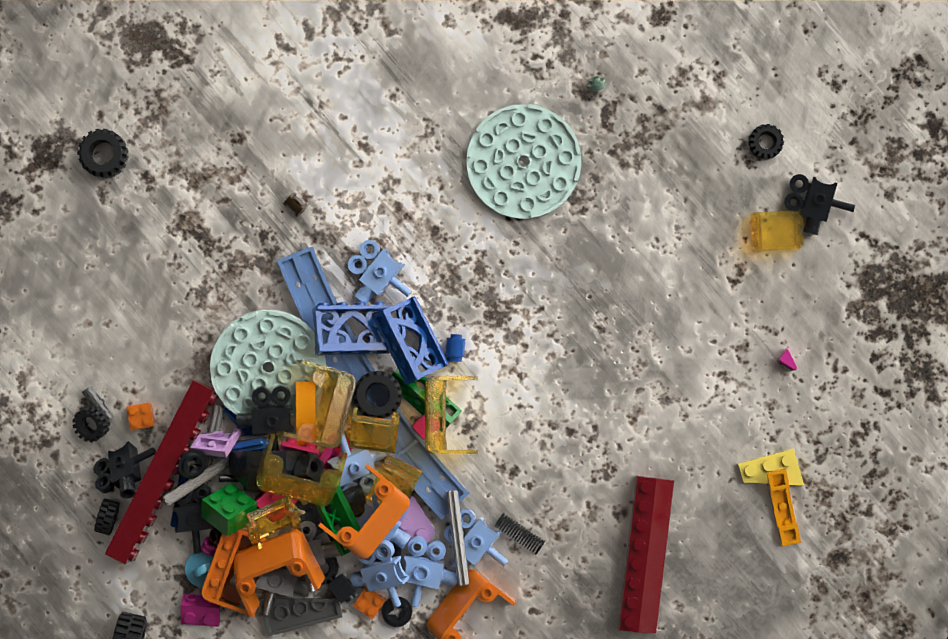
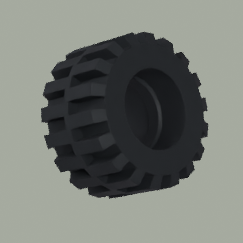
[77,128,129,178]
[353,371,402,419]
[113,612,147,639]

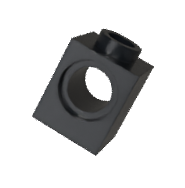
[292,453,324,486]
[327,572,357,604]

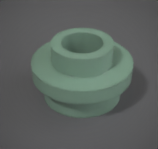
[586,76,605,92]

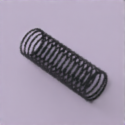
[495,513,545,555]

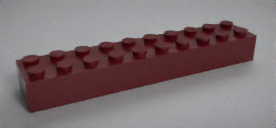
[105,380,218,564]

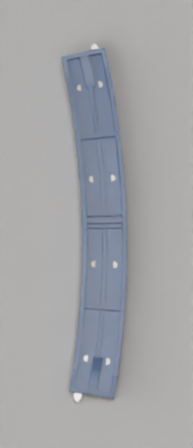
[277,242,469,520]

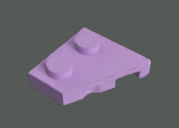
[190,427,242,458]
[399,496,436,544]

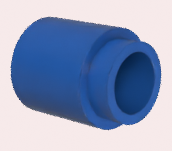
[445,334,466,362]

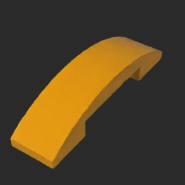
[296,382,317,449]
[767,468,801,547]

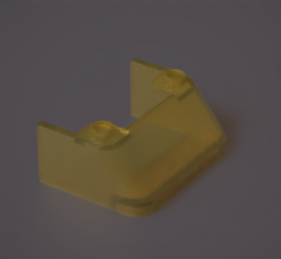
[276,360,356,448]
[425,376,478,454]
[256,432,348,506]

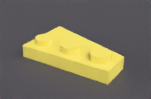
[738,448,804,485]

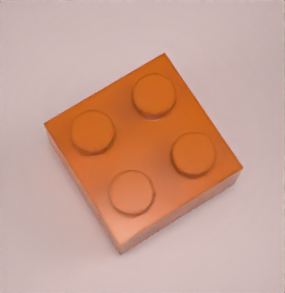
[126,403,155,430]
[353,586,386,619]

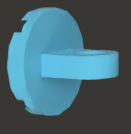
[185,550,214,588]

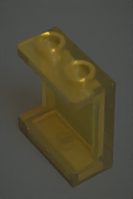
[751,211,804,252]
[346,407,400,454]
[365,454,423,503]
[245,495,302,549]

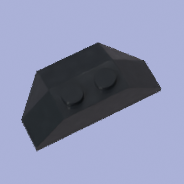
[229,451,307,491]

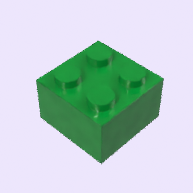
[201,483,257,537]

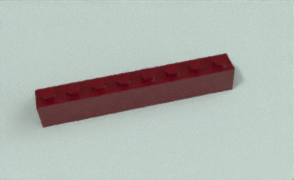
[618,476,674,633]

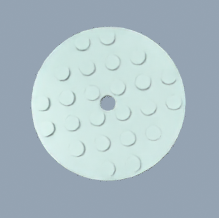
[466,104,581,219]
[210,310,326,419]

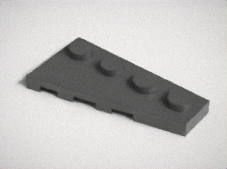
[259,598,343,636]

